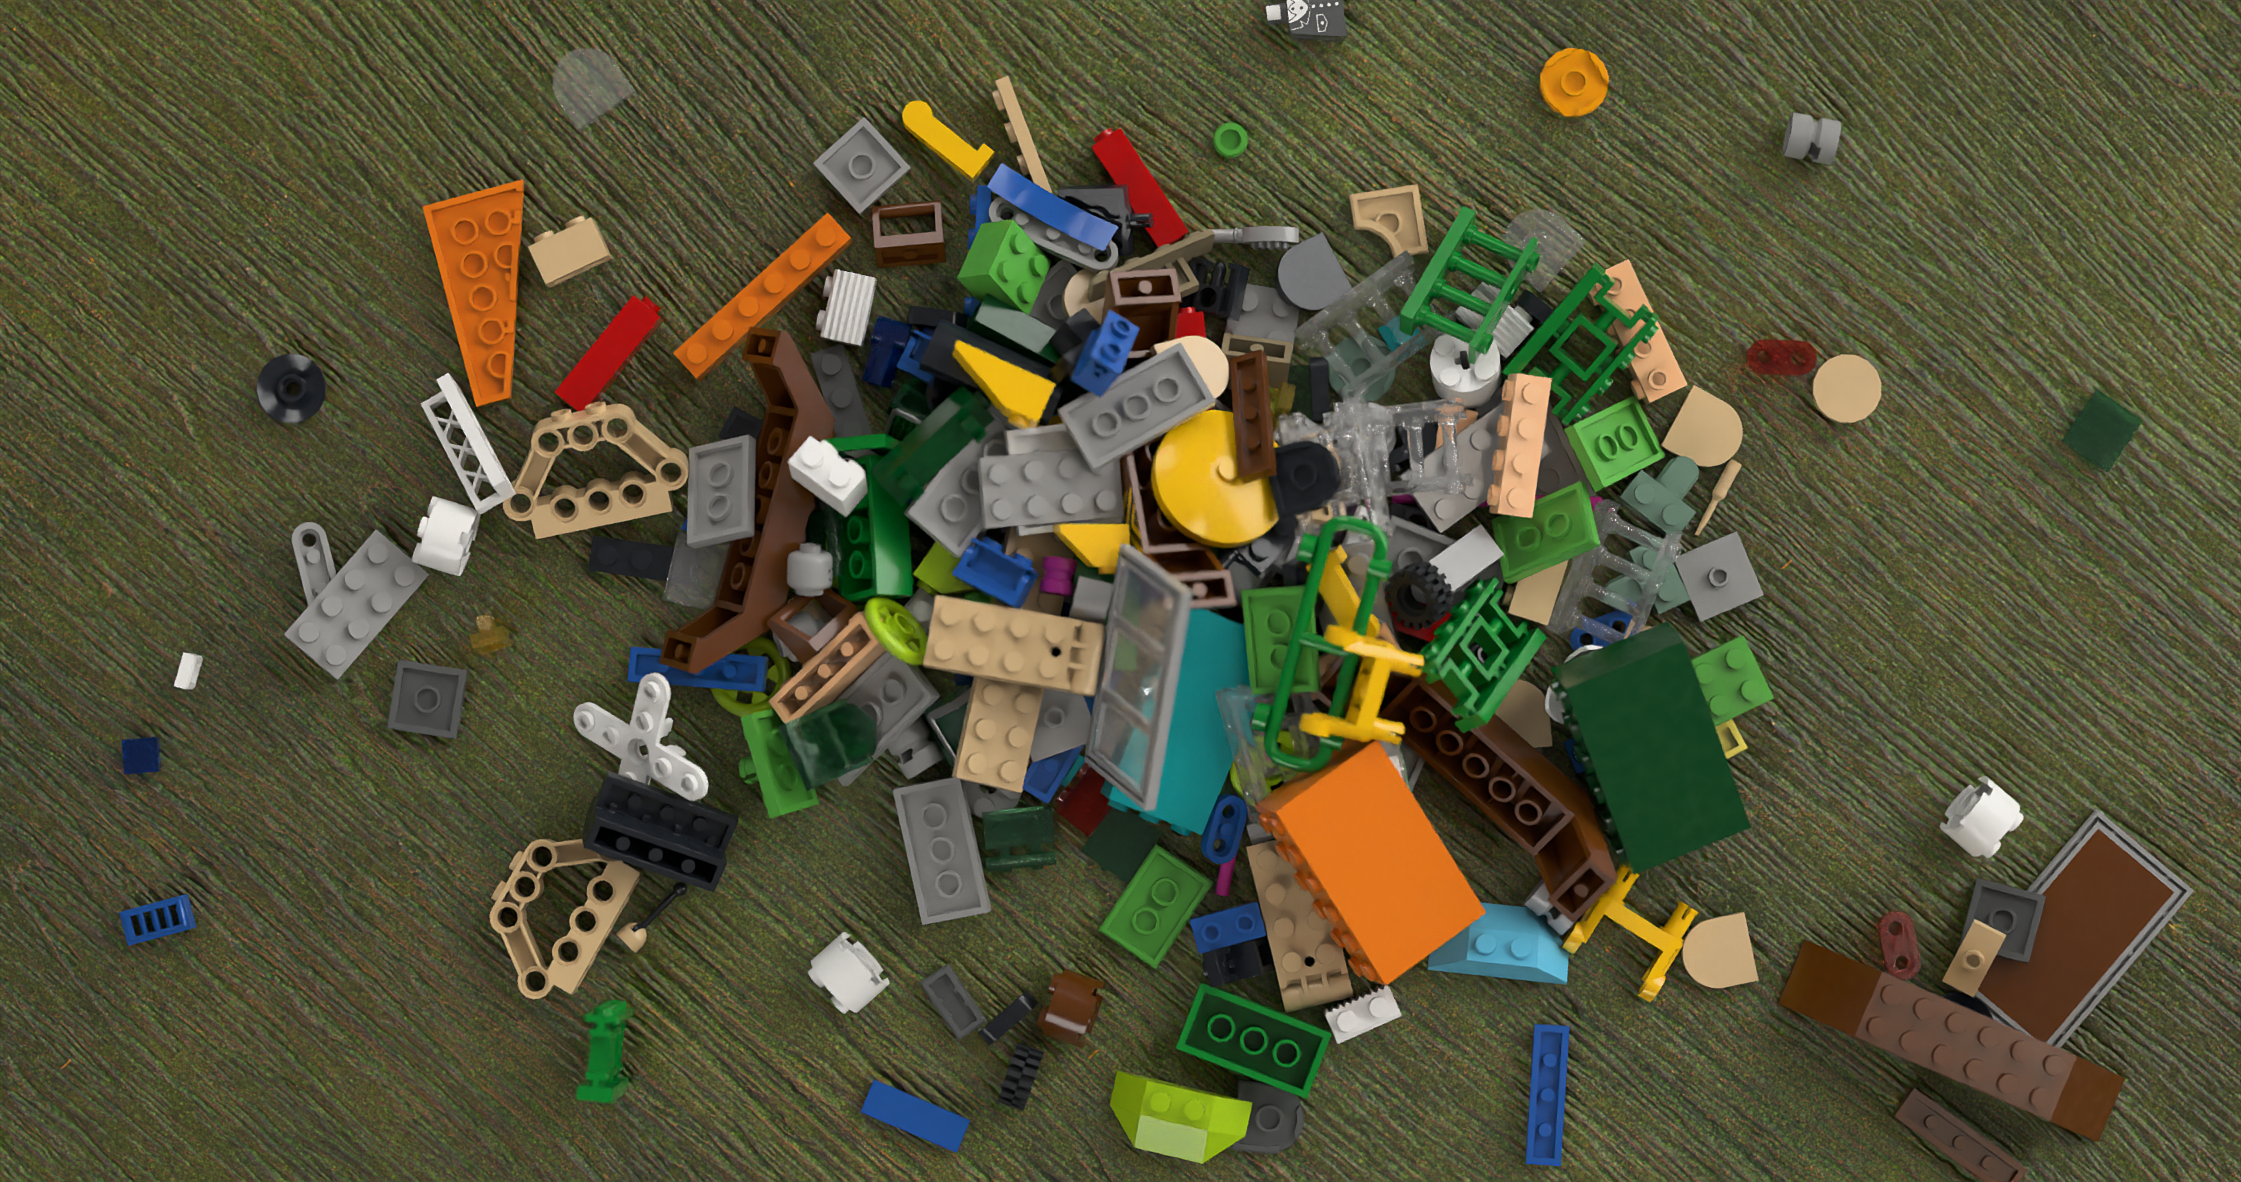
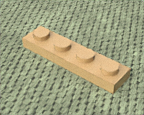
[992,76,1053,194]

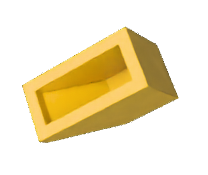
[1053,524,1130,574]

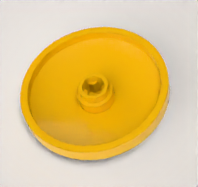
[1151,410,1279,548]

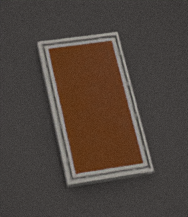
[1949,809,2194,1048]

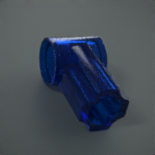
[862,315,912,389]

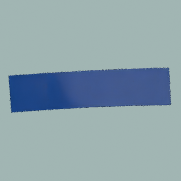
[986,163,1118,251]

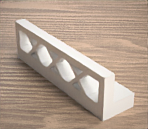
[421,373,516,515]

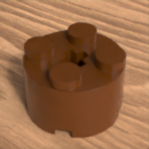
[1037,969,1106,1049]

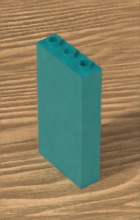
[1100,609,1261,836]

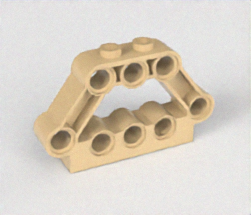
[503,402,689,539]
[490,838,644,999]

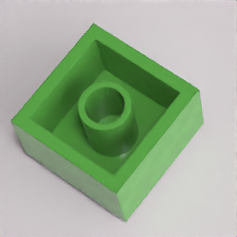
[957,219,1052,315]
[1691,635,1774,726]

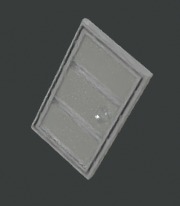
[1084,544,1193,811]

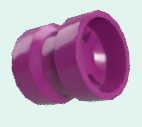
[1039,556,1078,597]

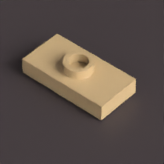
[1942,919,2006,998]

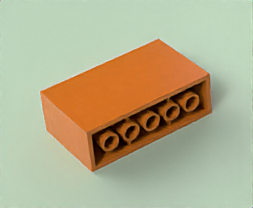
[1254,738,1486,985]

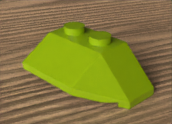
[1110,1070,1253,1164]

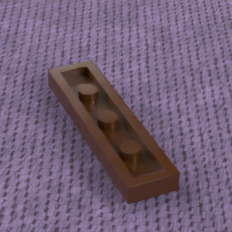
[1229,349,1277,484]
[1892,1087,2028,1182]

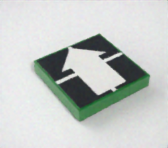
[824,433,901,462]

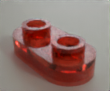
[1746,339,1817,376]
[1877,911,1921,980]

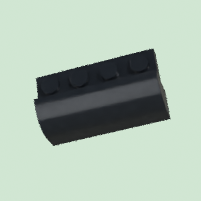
[919,318,1069,426]
[582,771,738,892]

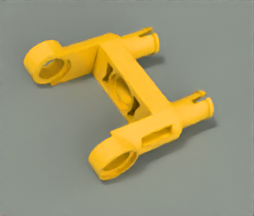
[1298,625,1424,745]
[1561,864,1699,1003]

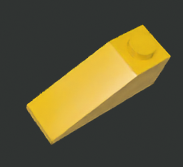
[952,340,1055,430]

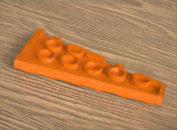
[422,179,525,408]

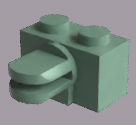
[1616,456,1699,541]
[1603,536,1691,615]

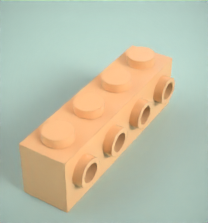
[1587,259,1687,405]
[1487,374,1552,518]
[768,611,886,728]

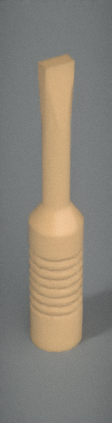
[1695,459,1742,536]

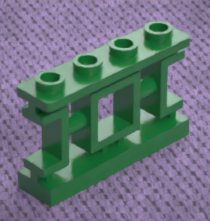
[1503,262,1659,426]
[1415,576,1546,733]
[576,999,635,1103]

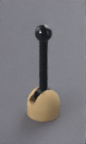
[616,882,687,953]

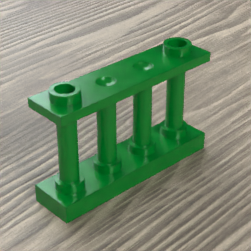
[1399,206,1541,364]

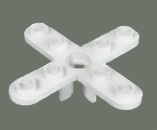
[574,673,708,801]

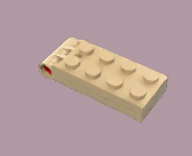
[923,595,1106,696]
[1246,840,1353,1013]

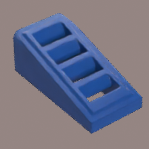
[119,894,196,946]

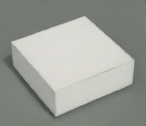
[174,652,203,690]

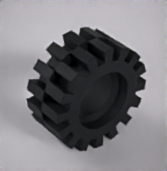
[1385,561,1453,630]
[997,1043,1044,1111]

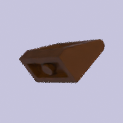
[872,200,946,268]
[767,588,860,664]

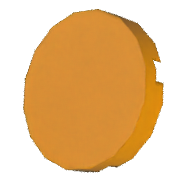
[1539,48,1609,117]

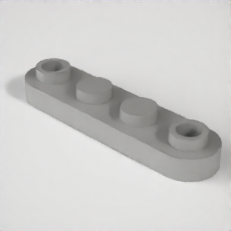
[989,196,1119,274]
[291,522,336,606]

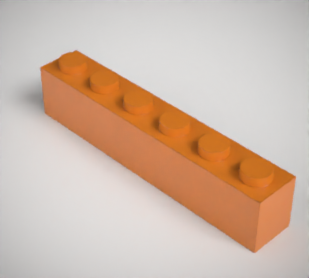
[673,212,854,382]

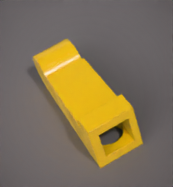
[902,100,994,183]
[1306,544,1380,639]

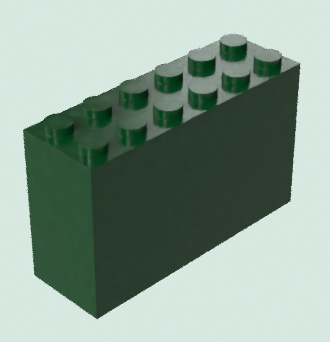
[1549,621,1751,875]

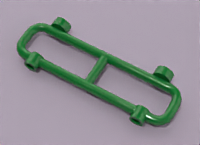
[1251,515,1393,773]

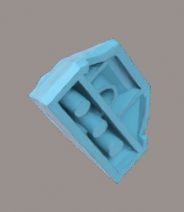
[1428,902,1569,985]

